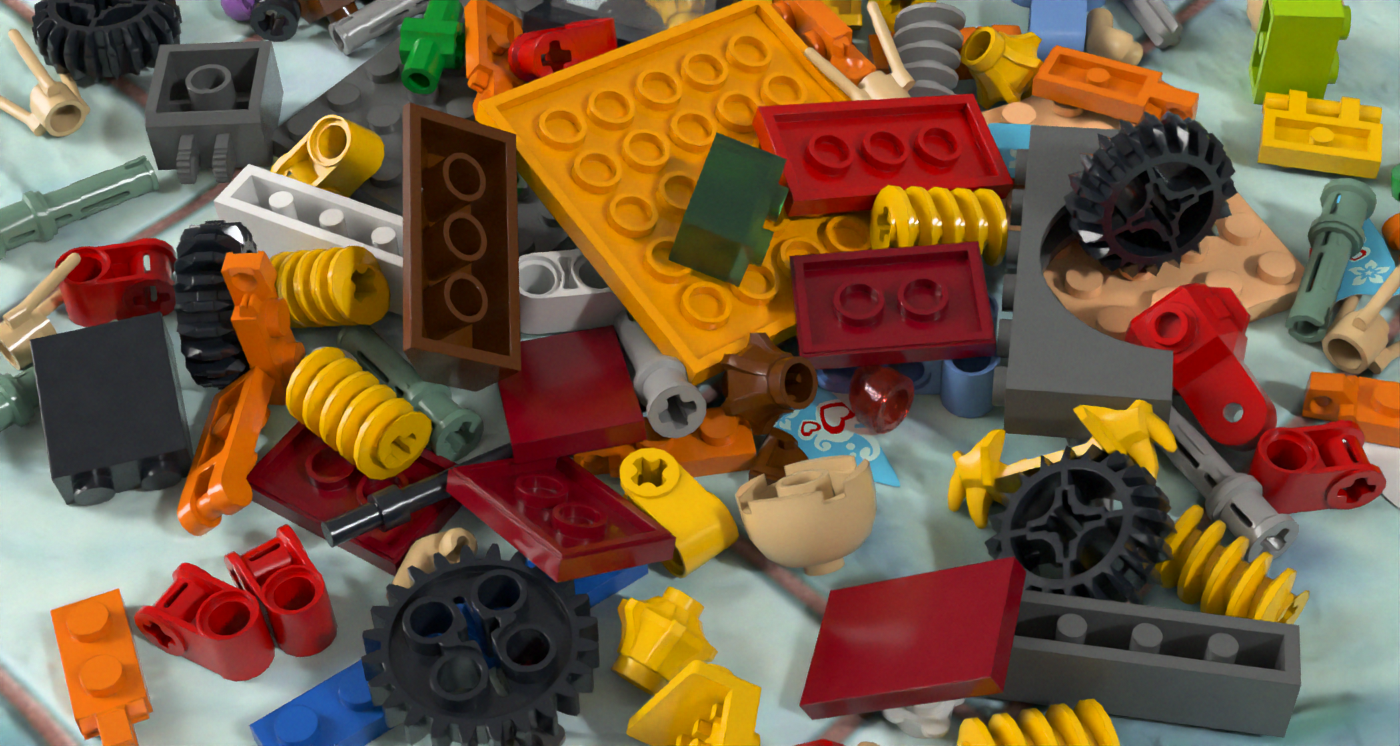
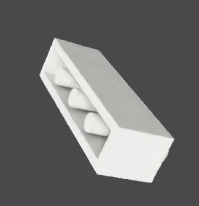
[214,164,403,316]

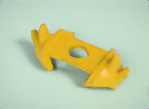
[947,400,1177,529]

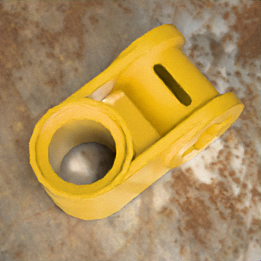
[270,115,384,198]
[619,448,739,579]

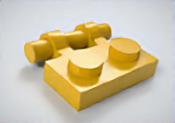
[1257,89,1383,179]

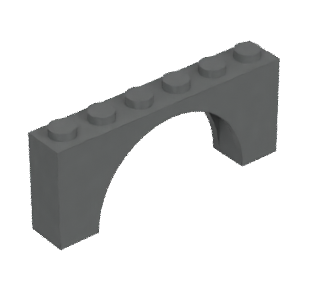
[992,125,1173,445]

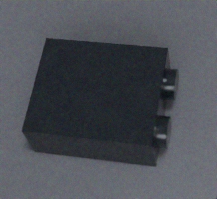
[30,312,194,505]

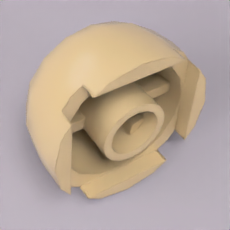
[735,455,877,576]

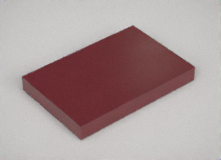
[789,241,997,370]
[497,325,647,465]
[246,421,463,576]
[446,456,676,583]
[799,556,1026,720]

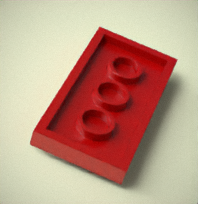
[752,94,1014,216]

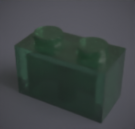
[668,133,789,287]

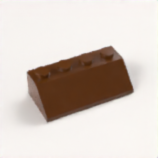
[403,102,521,392]

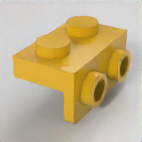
[626,660,762,746]

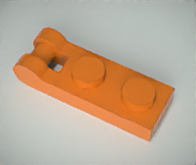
[177,366,275,536]

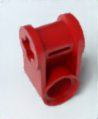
[508,18,618,82]
[54,238,177,327]
[1247,420,1386,514]
[224,524,338,657]
[134,563,275,682]

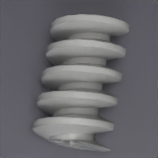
[888,2,966,97]

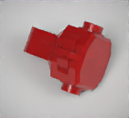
[1124,283,1277,452]

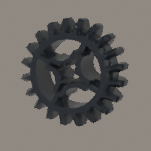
[32,0,182,82]
[1064,111,1238,278]
[173,220,257,390]
[984,444,1177,605]

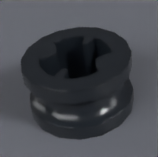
[249,0,302,42]

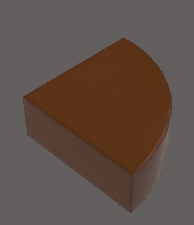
[749,427,809,485]

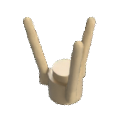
[804,1,916,101]
[0,29,90,137]
[0,253,136,370]
[1321,264,1400,374]

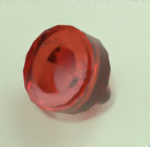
[849,365,915,434]

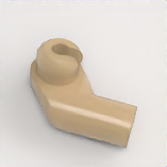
[1085,8,1143,66]
[386,528,478,600]

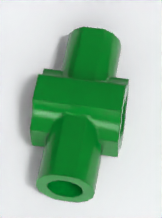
[399,0,465,94]

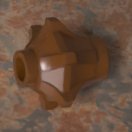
[721,332,818,435]

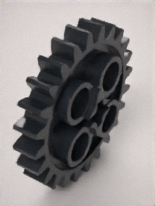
[361,543,600,746]

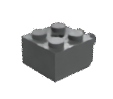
[144,41,284,184]

